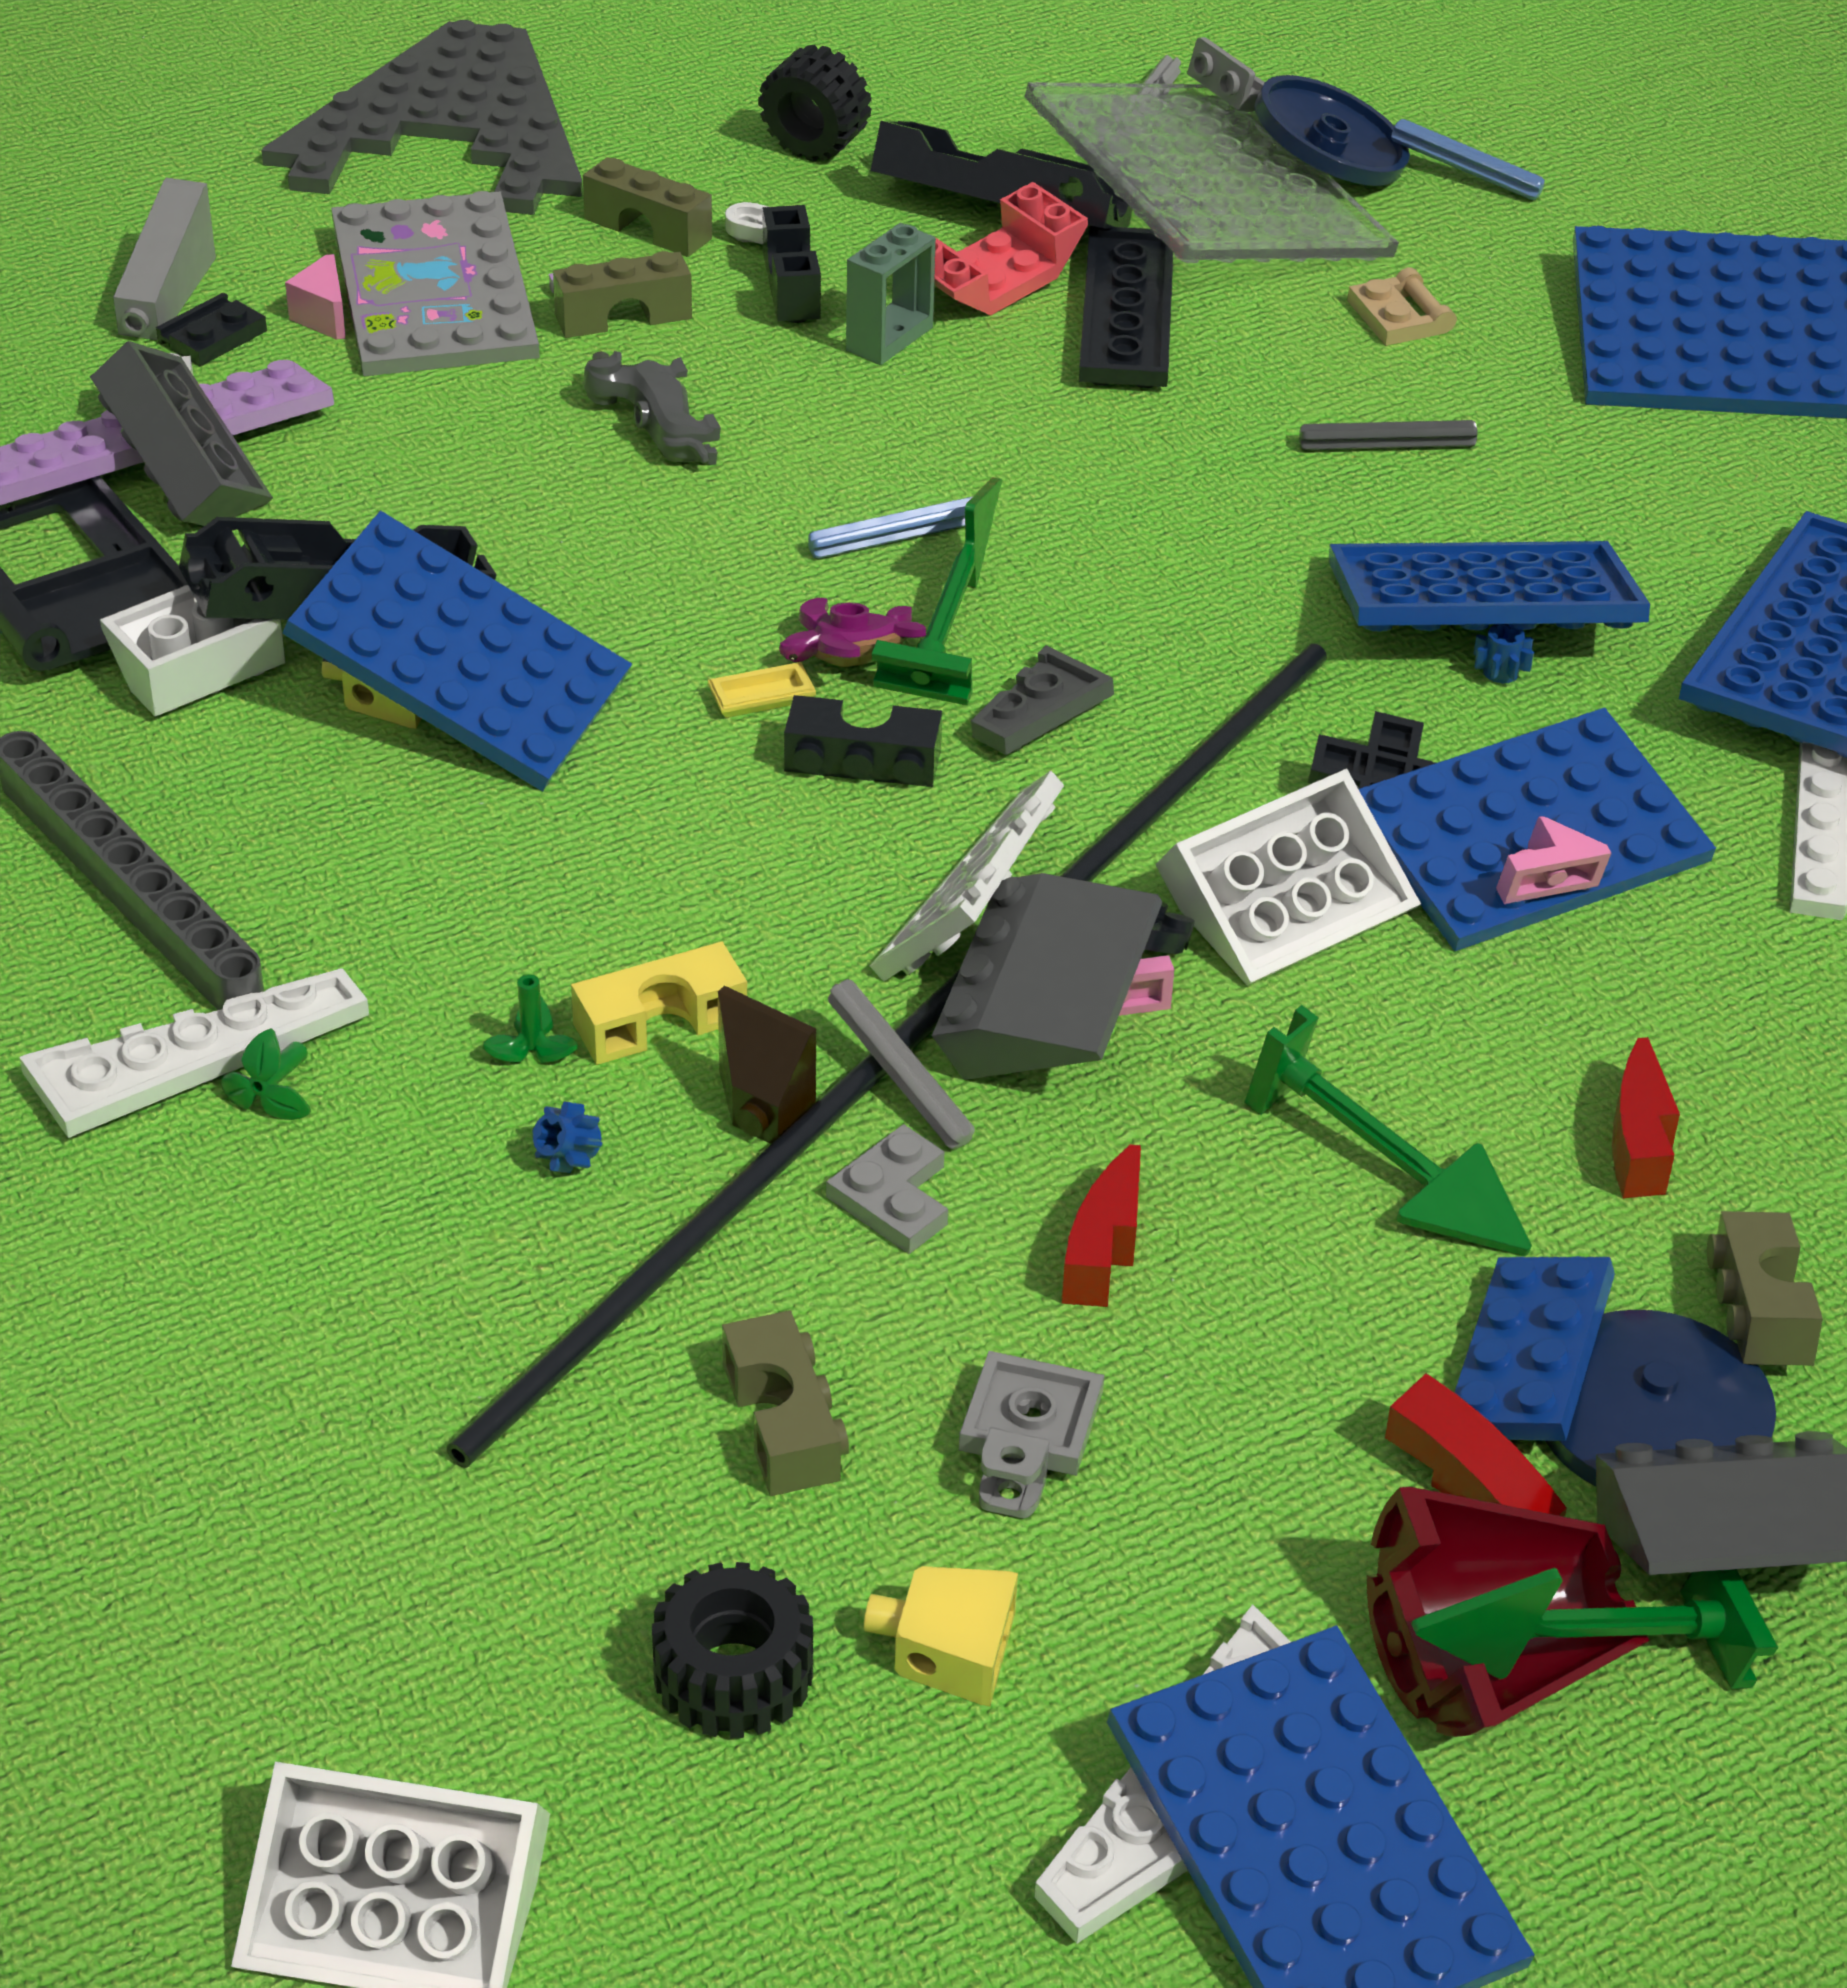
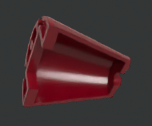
[1367,1486,1649,1737]

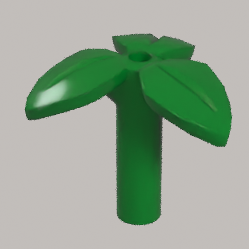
[482,974,578,1063]
[221,1028,311,1120]

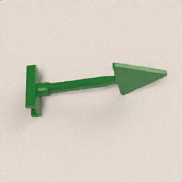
[872,477,1002,705]
[1244,1005,1532,1256]
[1411,1568,1778,1689]

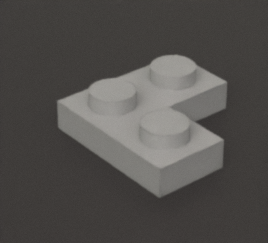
[826,1124,948,1254]

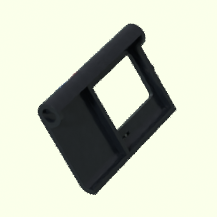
[0,476,188,671]

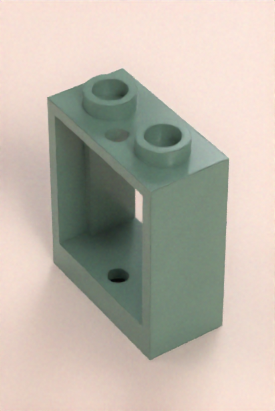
[846,223,936,365]

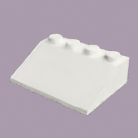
[1155,768,1421,986]
[231,1762,550,1988]

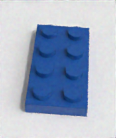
[1454,1256,1615,1441]

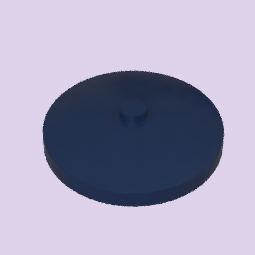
[1255,75,1410,186]
[1545,1310,1776,1487]

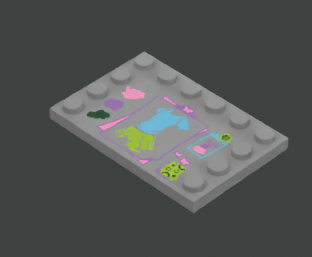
[331,191,540,376]

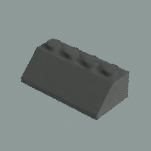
[90,341,273,526]

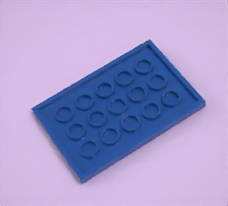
[282,510,632,792]
[1329,541,1650,631]
[1359,708,1716,951]
[1107,1625,1535,1988]

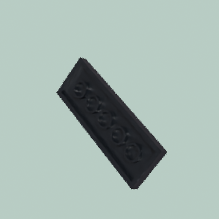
[1079,226,1174,388]

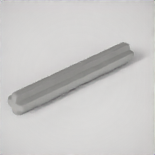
[828,979,975,1150]

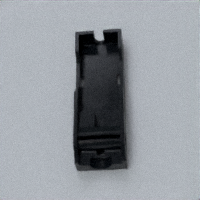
[870,121,1136,229]
[179,517,497,620]

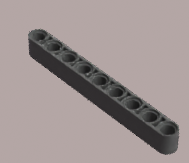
[0,731,264,1010]

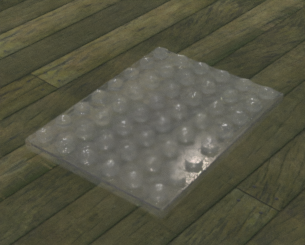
[1024,82,1399,263]

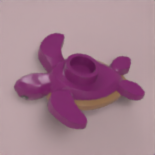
[779,598,926,667]

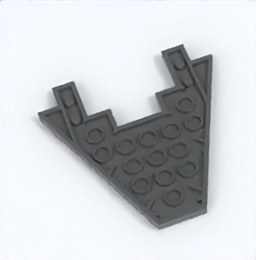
[261,20,583,215]

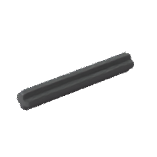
[1299,420,1478,451]

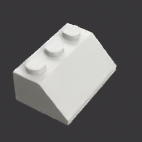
[100,585,285,717]

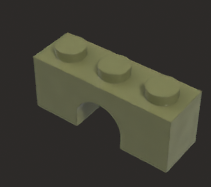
[583,157,712,257]
[553,251,692,338]
[1707,1211,1823,1366]
[722,1310,849,1497]

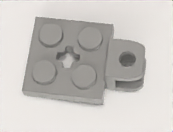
[959,1351,1105,1519]

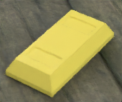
[707,662,816,718]

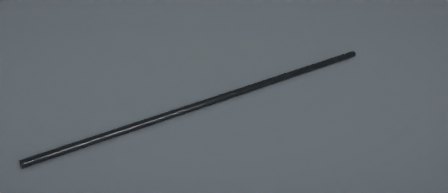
[447,643,1327,1468]

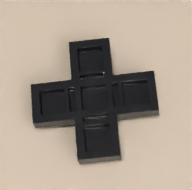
[1307,711,1436,789]

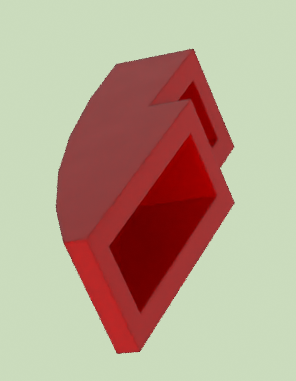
[1612,1037,1680,1199]
[1062,1144,1141,1307]
[1385,1373,1567,1517]

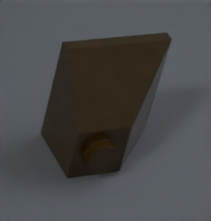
[718,985,816,1144]

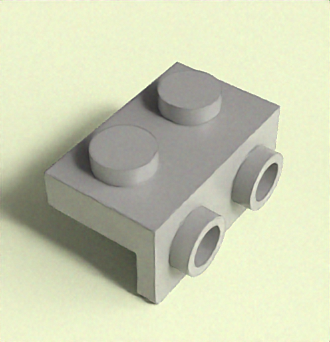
[1187,37,1265,112]

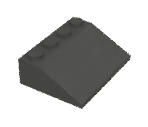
[932,873,1162,1080]
[1596,1431,1847,1575]

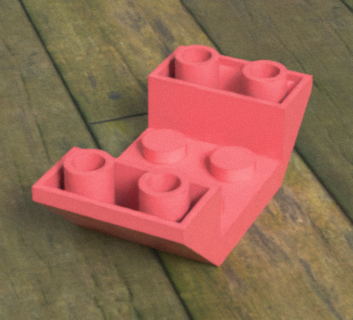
[934,182,1088,315]

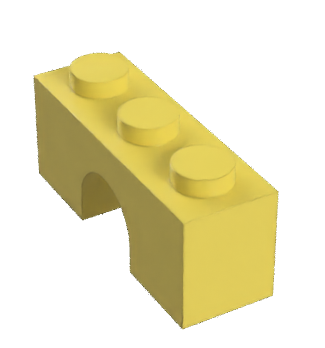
[571,941,747,1065]

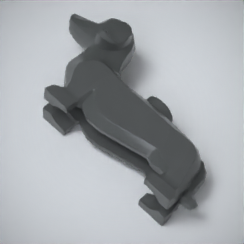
[583,351,721,465]

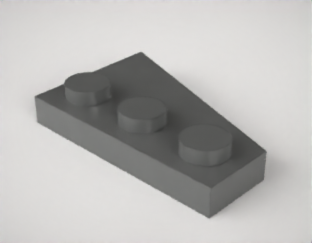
[971,645,1114,755]

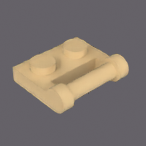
[1347,267,1457,346]

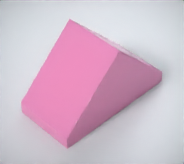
[285,254,346,339]

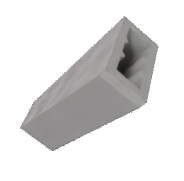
[113,178,216,340]

